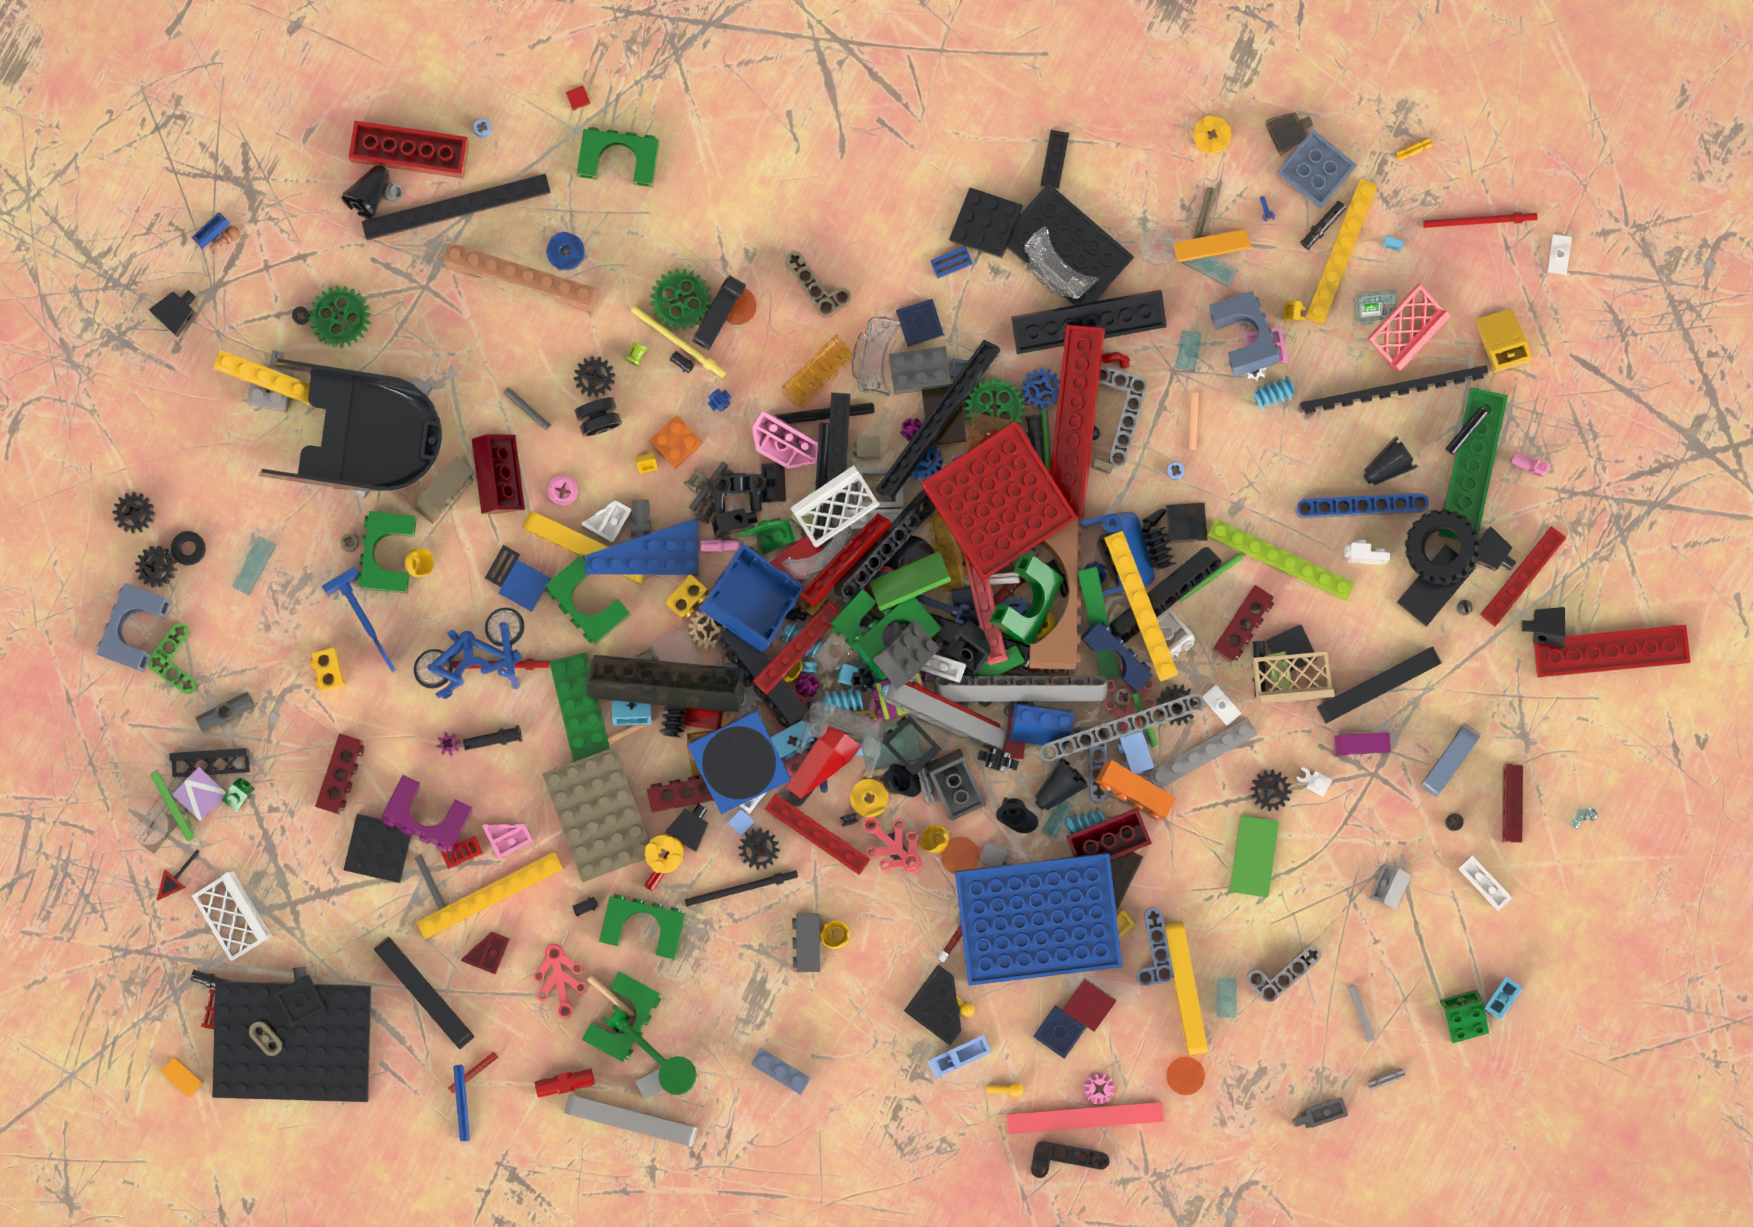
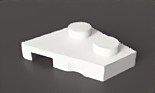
[581,500,632,543]

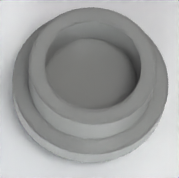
[385,183,403,202]

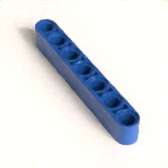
[1295,493,1429,519]

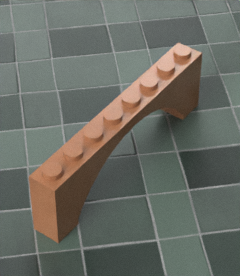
[443,243,598,314]
[1029,518,1081,669]

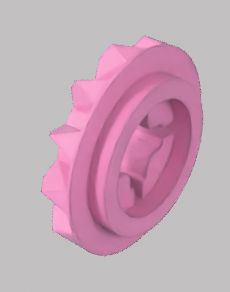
[548,475,578,506]
[1084,1073,1115,1104]

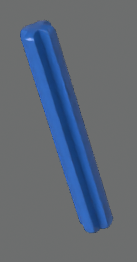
[453,1064,470,1142]

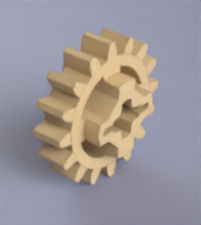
[688,611,725,649]

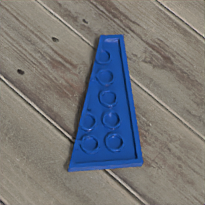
[585,518,698,576]

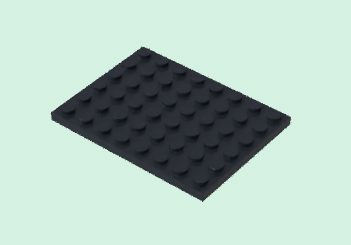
[212,981,372,1102]

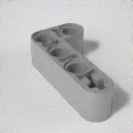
[1246,946,1321,1002]

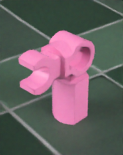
[1510,452,1550,477]

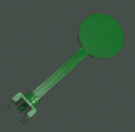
[602,1005,697,1095]

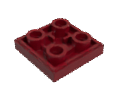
[1062,978,1116,1032]

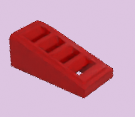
[440,836,484,869]

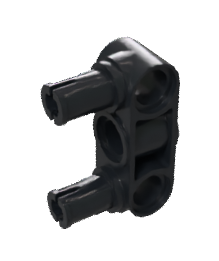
[708,473,767,513]

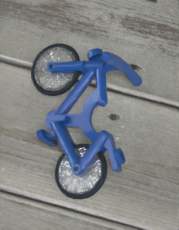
[414,607,525,699]

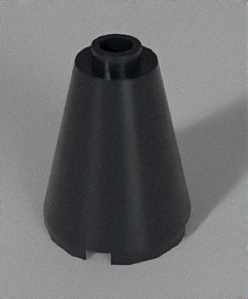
[341,165,390,219]
[1363,436,1418,485]
[1035,758,1088,810]

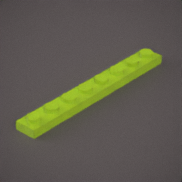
[1207,518,1354,601]

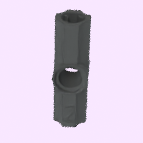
[631,499,651,539]
[195,692,255,732]

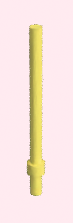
[631,305,727,378]

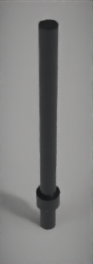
[684,870,798,907]

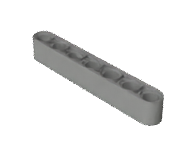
[885,682,1007,751]
[564,1094,699,1147]

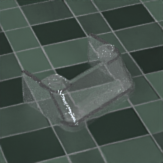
[795,700,884,778]

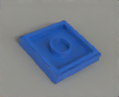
[498,560,551,612]

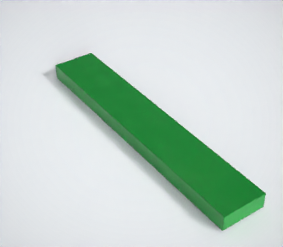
[1077,566,1120,680]

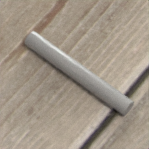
[1349,985,1375,1043]

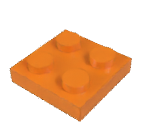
[649,415,703,469]

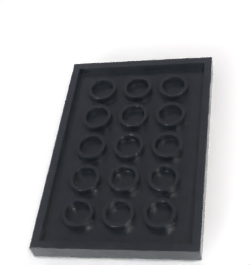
[1007,183,1134,305]

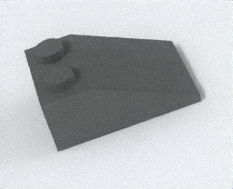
[926,749,986,821]

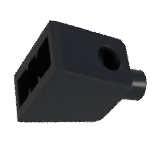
[149,290,197,337]
[711,508,758,539]
[1476,526,1517,571]
[1522,607,1565,648]
[665,803,709,852]

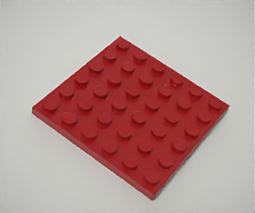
[920,421,1077,581]

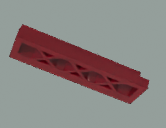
[1502,764,1523,843]

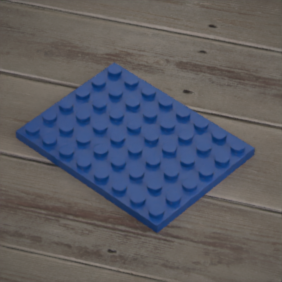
[955,852,1122,986]

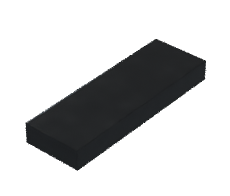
[1040,130,1069,189]

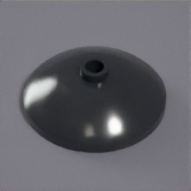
[883,535,935,570]

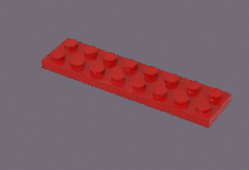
[1533,625,1691,678]

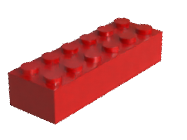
[348,120,469,178]

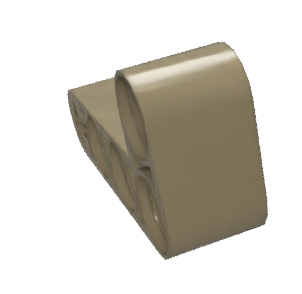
[786,251,851,318]

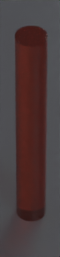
[448,1051,498,1093]

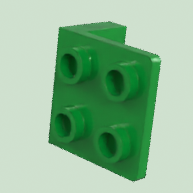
[738,518,795,554]
[1440,990,1489,1043]

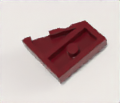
[461,932,510,975]

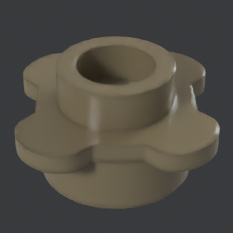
[819,671,834,690]

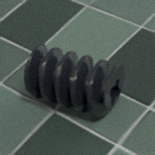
[1143,527,1177,569]
[659,697,689,738]

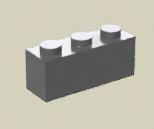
[792,913,820,972]

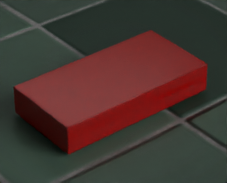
[684,707,724,730]

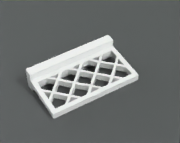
[790,465,880,547]
[192,871,273,962]

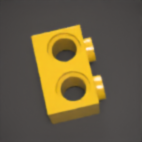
[665,574,708,620]
[310,648,345,692]

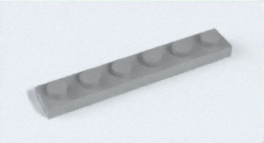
[1147,718,1257,788]

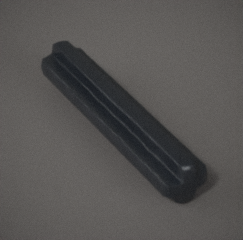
[1446,407,1488,455]

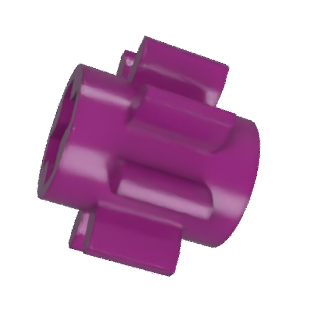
[900,417,922,442]
[795,673,819,697]
[436,732,460,756]

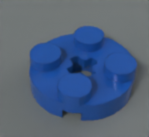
[546,232,585,271]

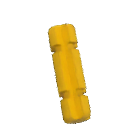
[1396,137,1432,161]

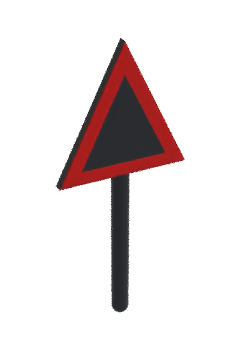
[157,850,199,901]

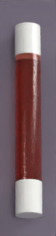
[937,924,962,963]

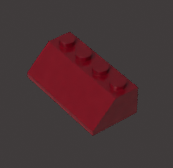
[472,434,525,514]
[1066,808,1152,860]

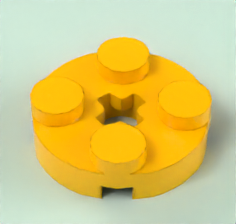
[1193,115,1231,154]
[850,779,889,817]
[645,834,684,873]

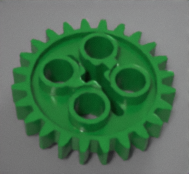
[650,269,712,331]
[309,286,371,348]
[964,377,1026,436]

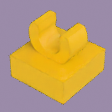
[1282,300,1306,322]
[635,450,658,475]

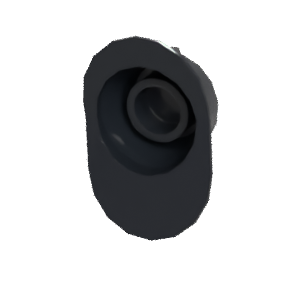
[879,763,921,797]
[996,797,1039,833]

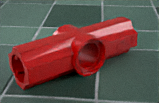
[534,1068,595,1098]

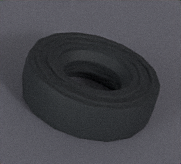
[171,531,206,566]

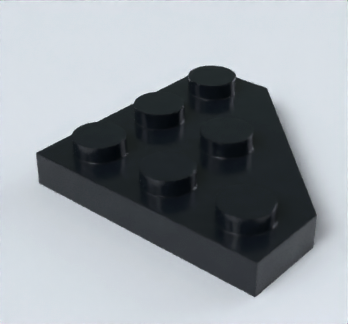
[904,965,962,1046]

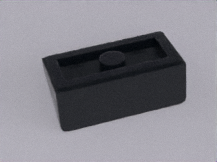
[761,463,786,503]

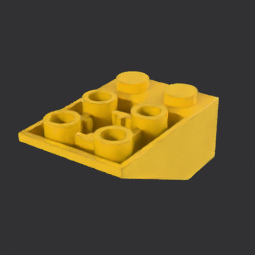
[1475,308,1533,373]

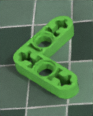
[148,623,197,694]

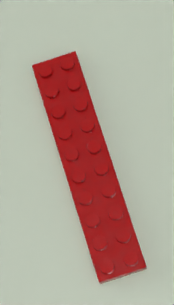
[1049,325,1105,519]

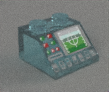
[1353,290,1396,325]

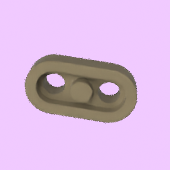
[249,1021,282,1056]

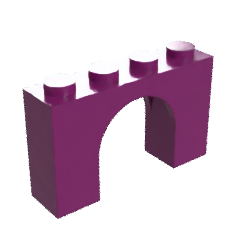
[382,775,472,852]

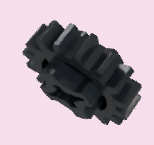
[574,356,615,398]
[112,492,155,534]
[135,546,178,587]
[1156,684,1198,726]
[977,748,1019,773]
[1250,769,1292,812]
[738,828,780,870]

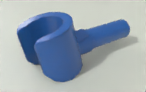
[1260,196,1275,222]

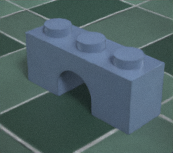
[751,1048,811,1095]

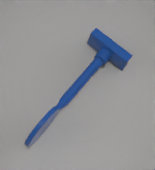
[322,566,396,672]

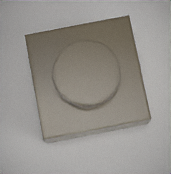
[790,522,803,545]

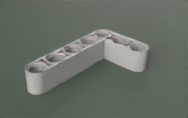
[1099,366,1147,469]

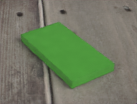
[869,551,951,611]
[150,770,195,842]
[1229,816,1279,898]

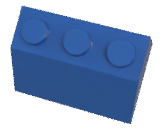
[1009,702,1075,749]

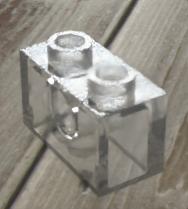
[812,632,855,674]

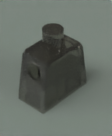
[1265,112,1313,156]

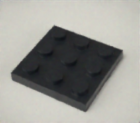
[949,188,1023,259]
[343,814,412,883]

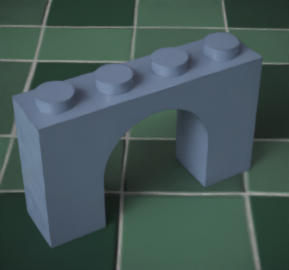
[1209,291,1280,377]
[96,583,172,672]

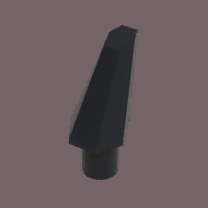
[1142,509,1167,533]
[785,608,807,621]

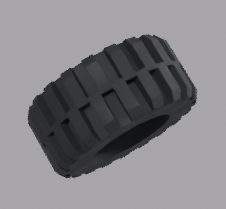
[1405,509,1481,585]

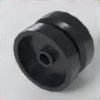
[574,397,622,437]

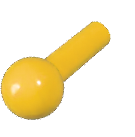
[957,996,975,1018]
[987,1082,1024,1098]

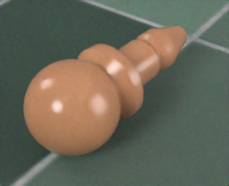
[209,226,240,250]

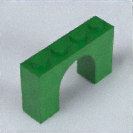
[577,127,659,188]
[357,511,417,594]
[989,554,1064,645]
[545,555,631,644]
[829,589,898,660]
[851,597,942,680]
[599,894,686,960]
[582,972,661,1062]

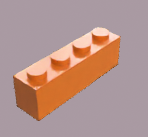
[1095,760,1176,820]

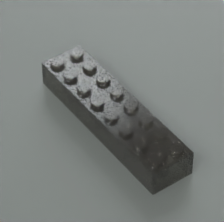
[586,655,746,712]

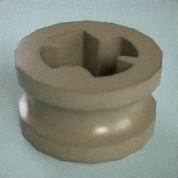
[340,534,358,552]
[1112,688,1131,706]

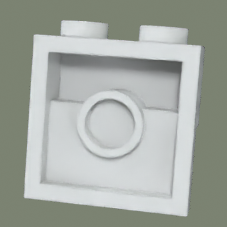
[1344,540,1390,565]
[1157,608,1195,661]

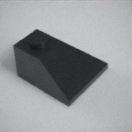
[1166,503,1207,543]
[943,620,991,678]

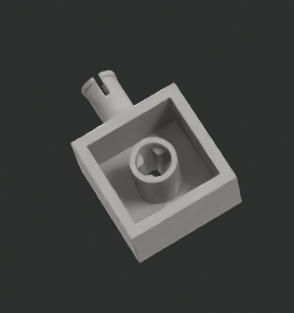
[247,350,295,413]

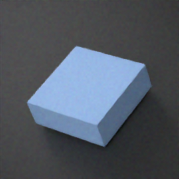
[728,809,755,836]

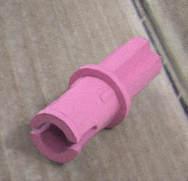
[700,538,739,553]

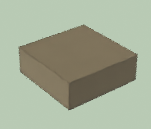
[1093,459,1114,474]

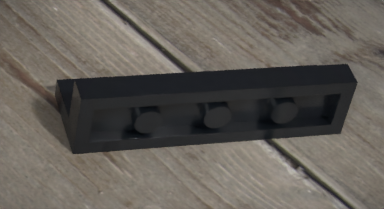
[169,748,250,778]

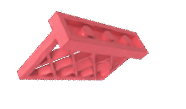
[1367,284,1451,371]

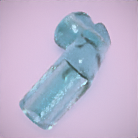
[1570,808,1598,829]

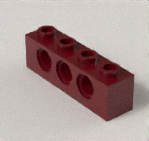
[1212,585,1275,662]
[315,733,365,815]
[647,775,714,813]

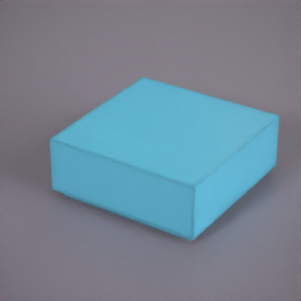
[1382,236,1404,251]

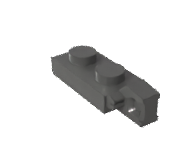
[1293,1097,1348,1129]

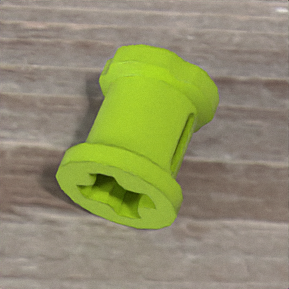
[624,342,648,367]

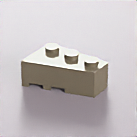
[415,457,474,524]

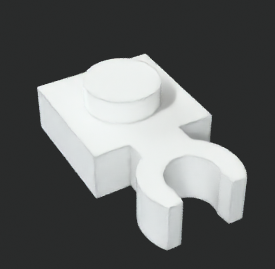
[1295,767,1332,797]

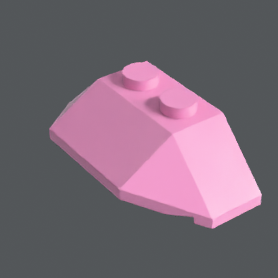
[752,410,818,469]

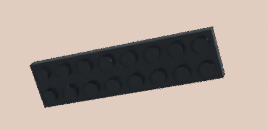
[1011,290,1167,354]

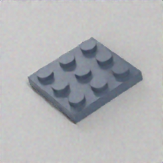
[1276,129,1357,209]

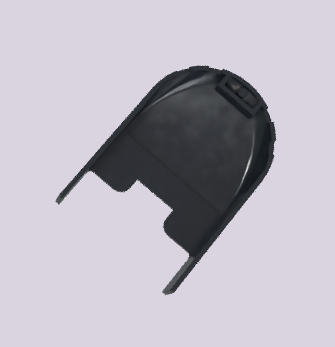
[258,359,442,491]

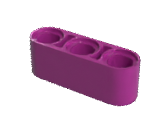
[1334,732,1391,755]

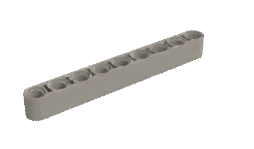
[935,676,1107,702]
[1040,693,1204,762]

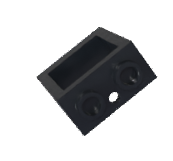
[882,715,942,776]

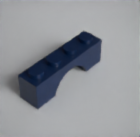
[1081,621,1153,692]

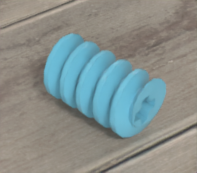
[1252,376,1295,411]
[779,621,823,660]
[823,688,863,716]
[1066,808,1106,835]

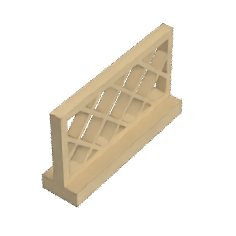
[1252,651,1335,705]

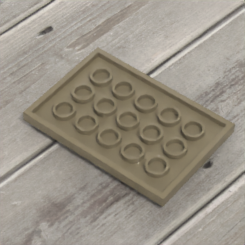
[542,747,650,882]

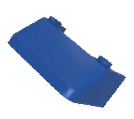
[1081,512,1155,598]

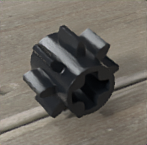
[851,668,875,692]

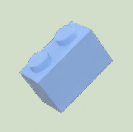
[1117,731,1154,774]

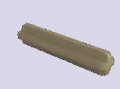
[1193,187,1216,239]

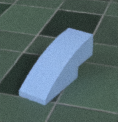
[927,1035,992,1079]

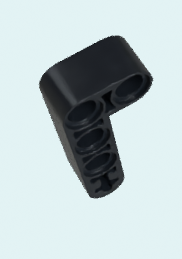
[692,275,746,351]
[1030,1141,1109,1178]

